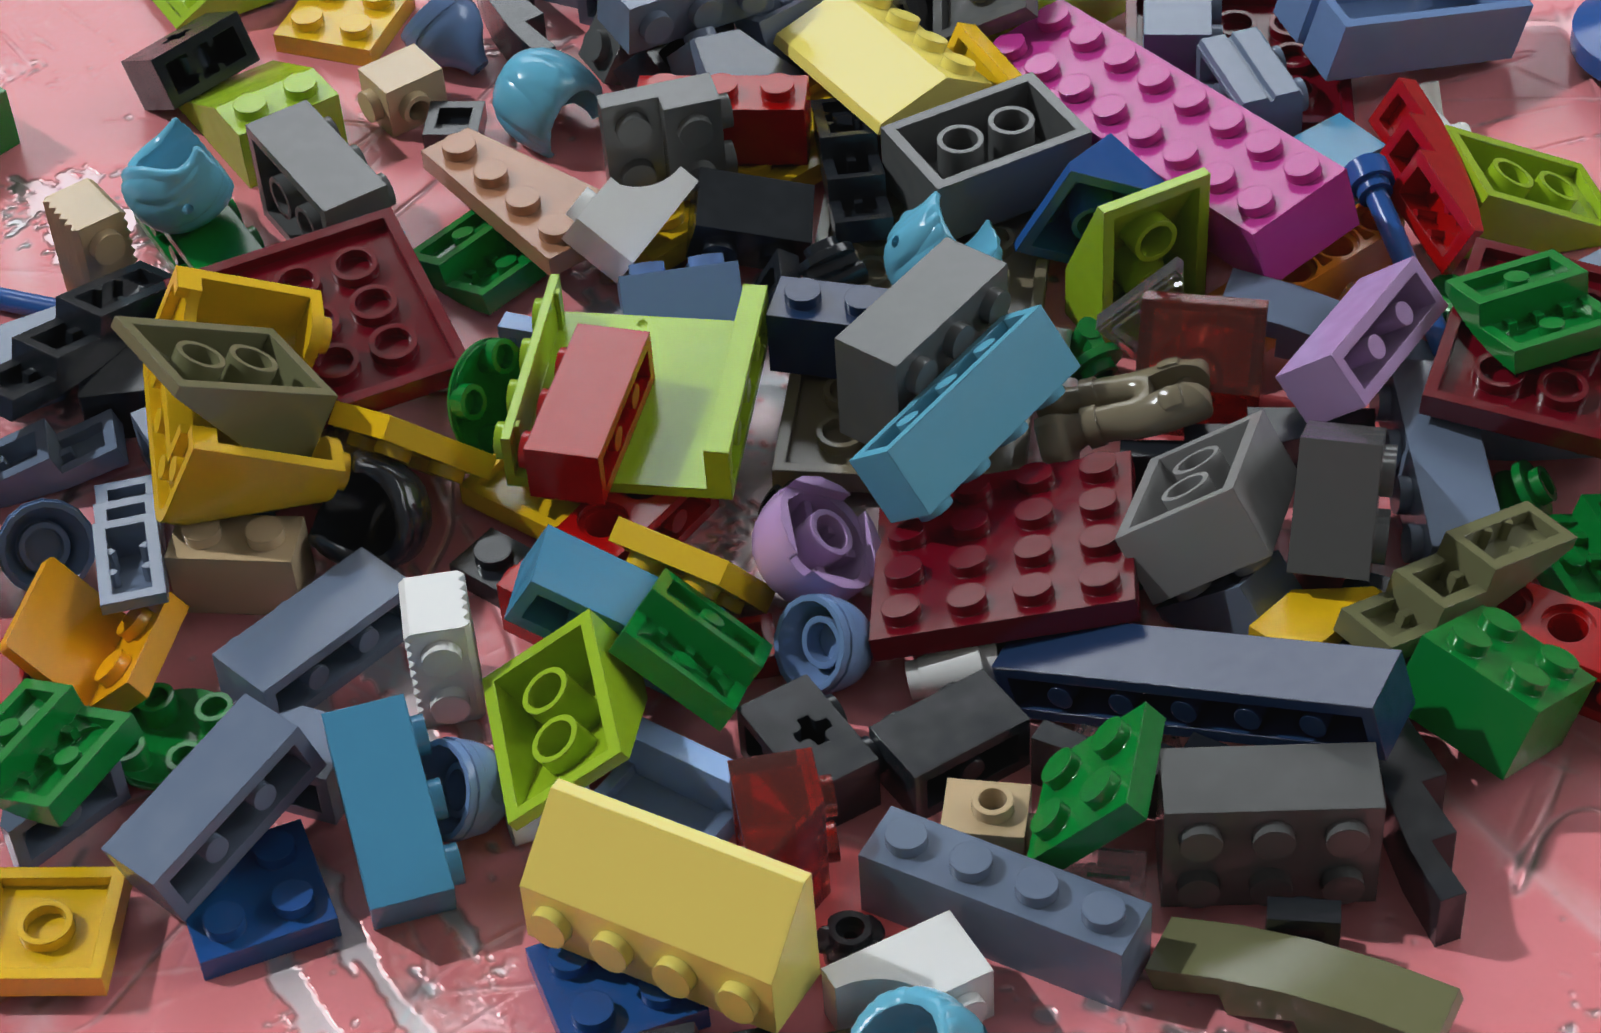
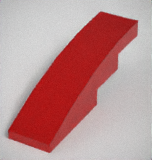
[1368,77,1484,275]

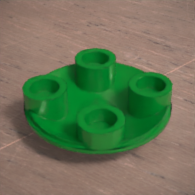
[447,337,520,454]
[120,683,234,791]

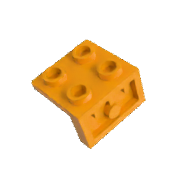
[0,557,189,712]

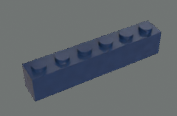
[991,623,1416,761]

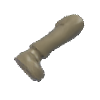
[1034,357,1213,464]

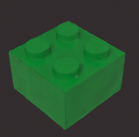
[1406,604,1597,780]

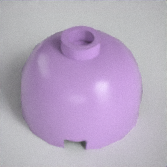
[752,476,881,602]

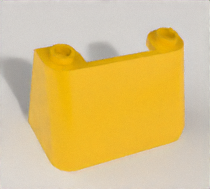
[143,265,351,526]

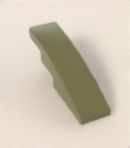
[1333,500,1578,659]
[1145,917,1464,1033]

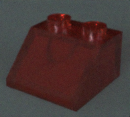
[1136,290,1269,436]
[727,747,841,910]

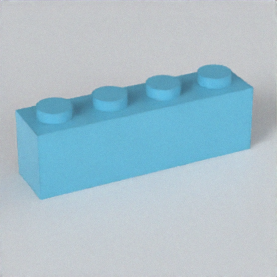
[849,304,1081,523]

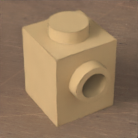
[358,43,447,138]
[940,778,1035,856]

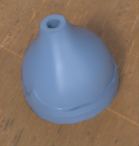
[401,0,489,75]
[0,498,95,591]
[774,594,873,695]
[420,737,506,843]

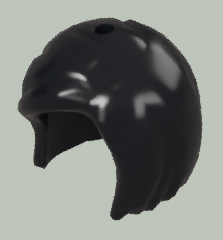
[308,450,432,570]

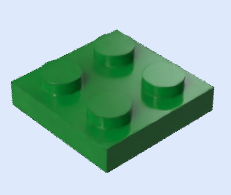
[1027,702,1166,870]

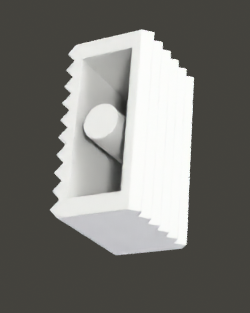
[398,570,486,727]

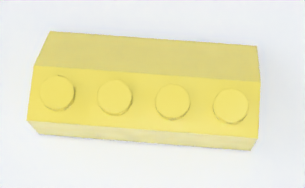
[773,0,993,135]
[519,778,821,1033]

